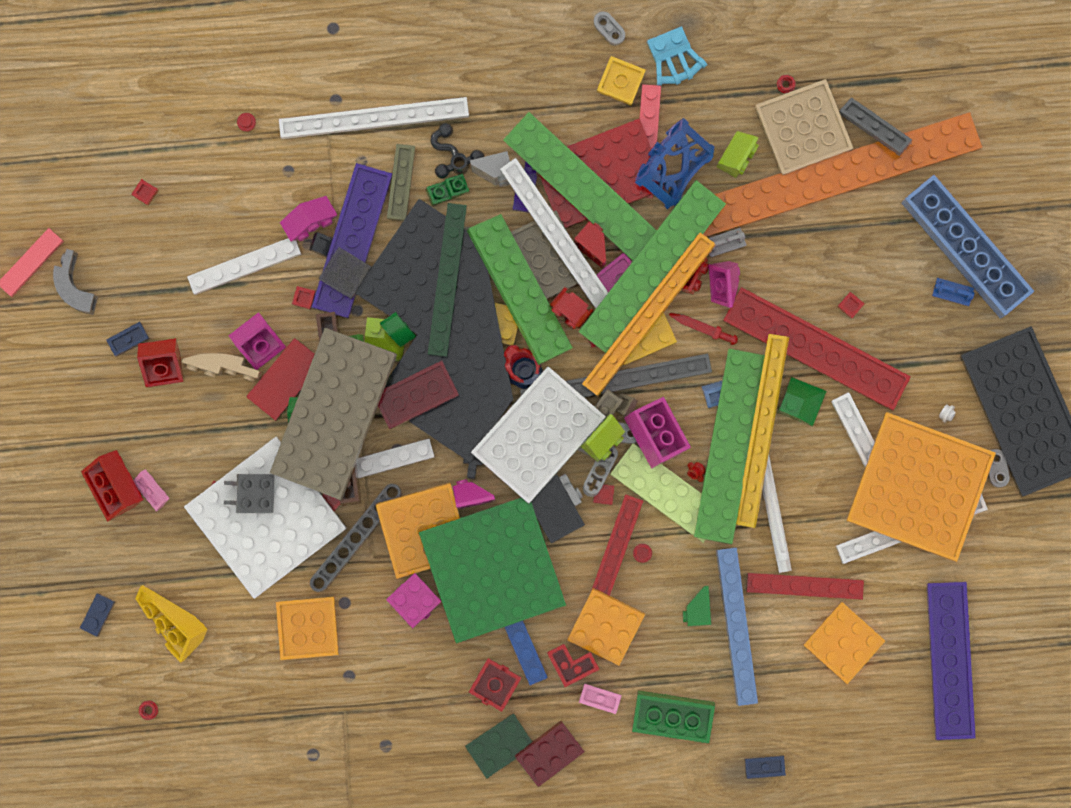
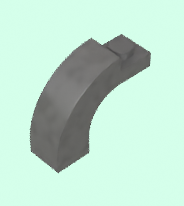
[53,249,98,315]

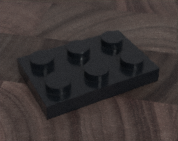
[531,475,585,544]

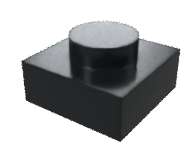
[309,232,333,257]

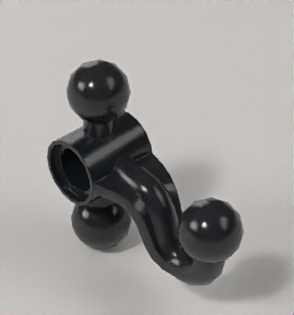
[430,123,485,179]

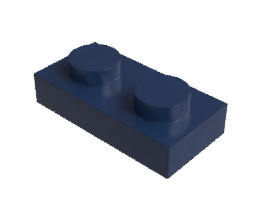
[106,322,150,357]
[80,593,115,637]
[745,755,786,779]

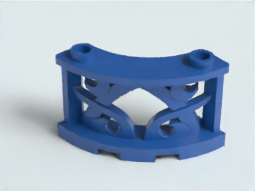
[635,118,715,209]

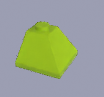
[365,317,404,362]

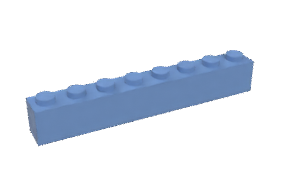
[716,548,758,706]

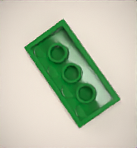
[632,690,715,743]

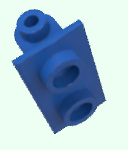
[932,278,975,306]

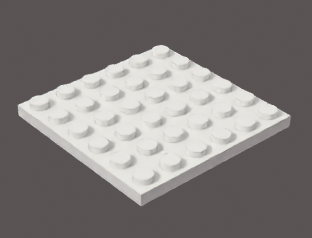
[184,436,347,599]

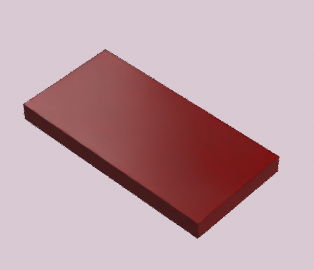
[246,338,315,421]

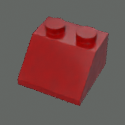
[574,222,606,269]
[137,338,184,387]

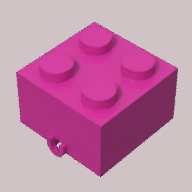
[386,573,441,629]

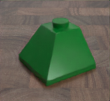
[777,377,827,427]

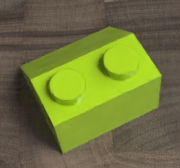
[580,414,625,462]

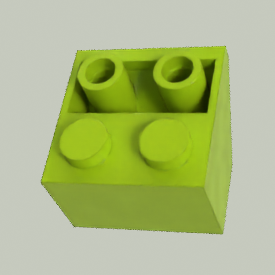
[717,131,759,178]

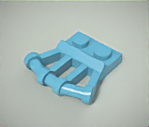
[647,26,707,86]

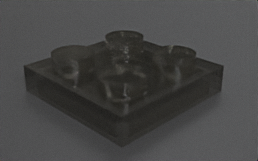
[319,247,372,300]

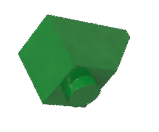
[682,586,711,626]

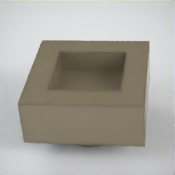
[615,393,638,416]

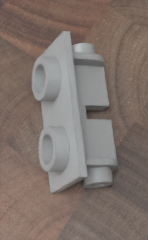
[708,228,747,258]

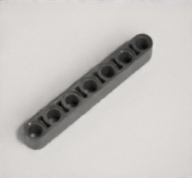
[310,484,402,592]

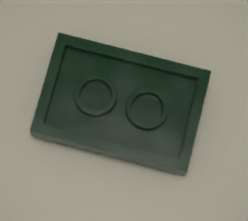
[465,713,532,779]

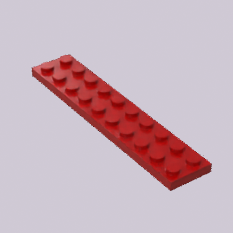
[723,287,911,411]

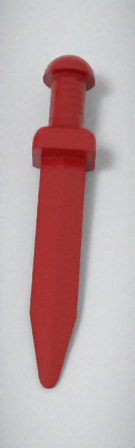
[669,313,738,345]

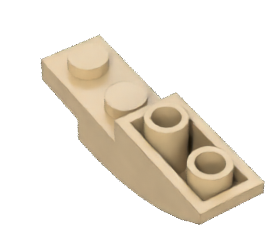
[182,353,262,382]

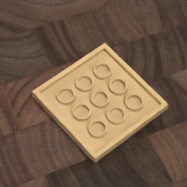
[755,79,854,175]

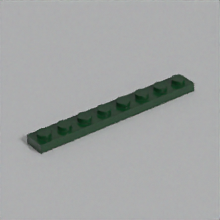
[428,203,467,357]

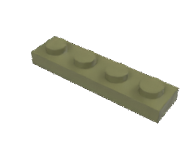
[387,144,416,221]

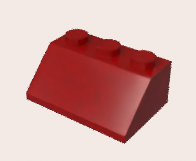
[81,450,143,522]

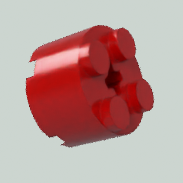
[550,287,594,329]

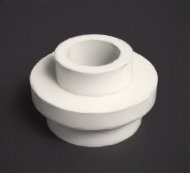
[939,404,956,423]

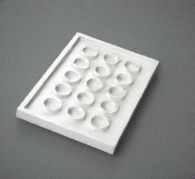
[471,367,606,504]

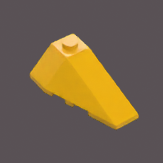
[135,585,208,663]

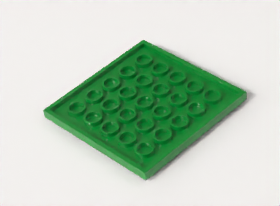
[419,497,566,644]

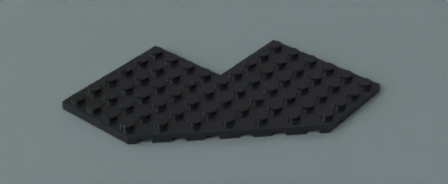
[354,199,513,463]

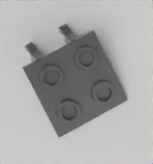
[224,474,274,513]

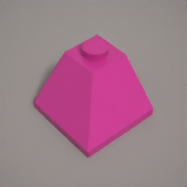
[709,261,740,308]
[453,479,496,510]

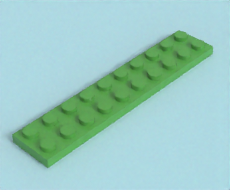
[503,112,656,261]
[578,180,726,353]
[694,349,765,545]

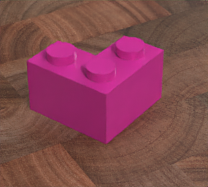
[280,196,337,242]

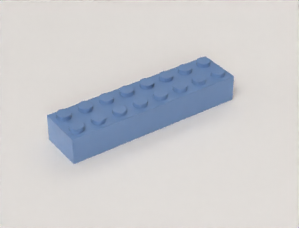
[901,175,1034,319]

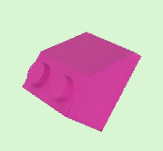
[228,312,286,370]

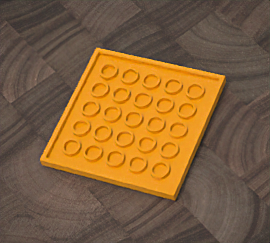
[846,412,996,562]

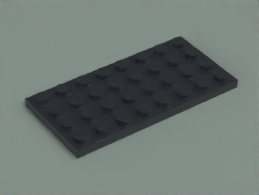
[960,326,1071,497]

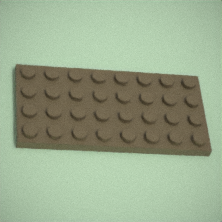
[270,328,397,500]

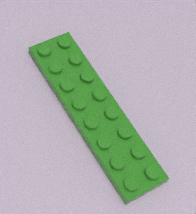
[467,214,573,365]

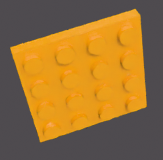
[375,482,460,579]

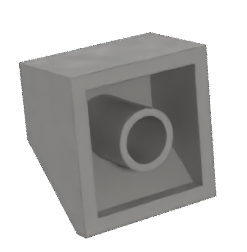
[470,151,510,187]

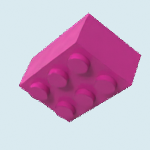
[624,397,691,469]

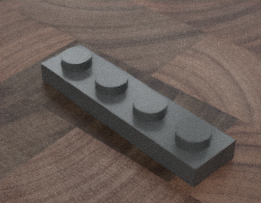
[839,97,912,156]

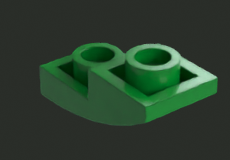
[426,174,469,206]
[380,312,416,347]

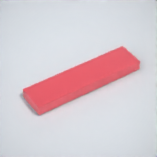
[0,228,64,297]

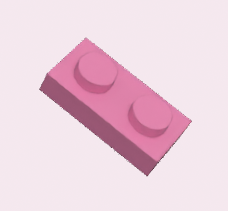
[133,469,169,511]
[579,684,622,714]

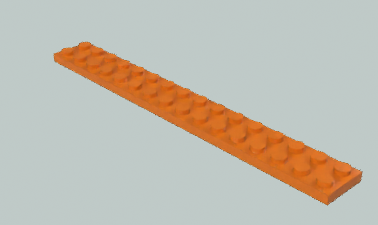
[703,112,982,237]

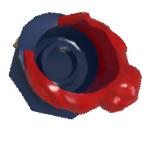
[504,345,543,389]

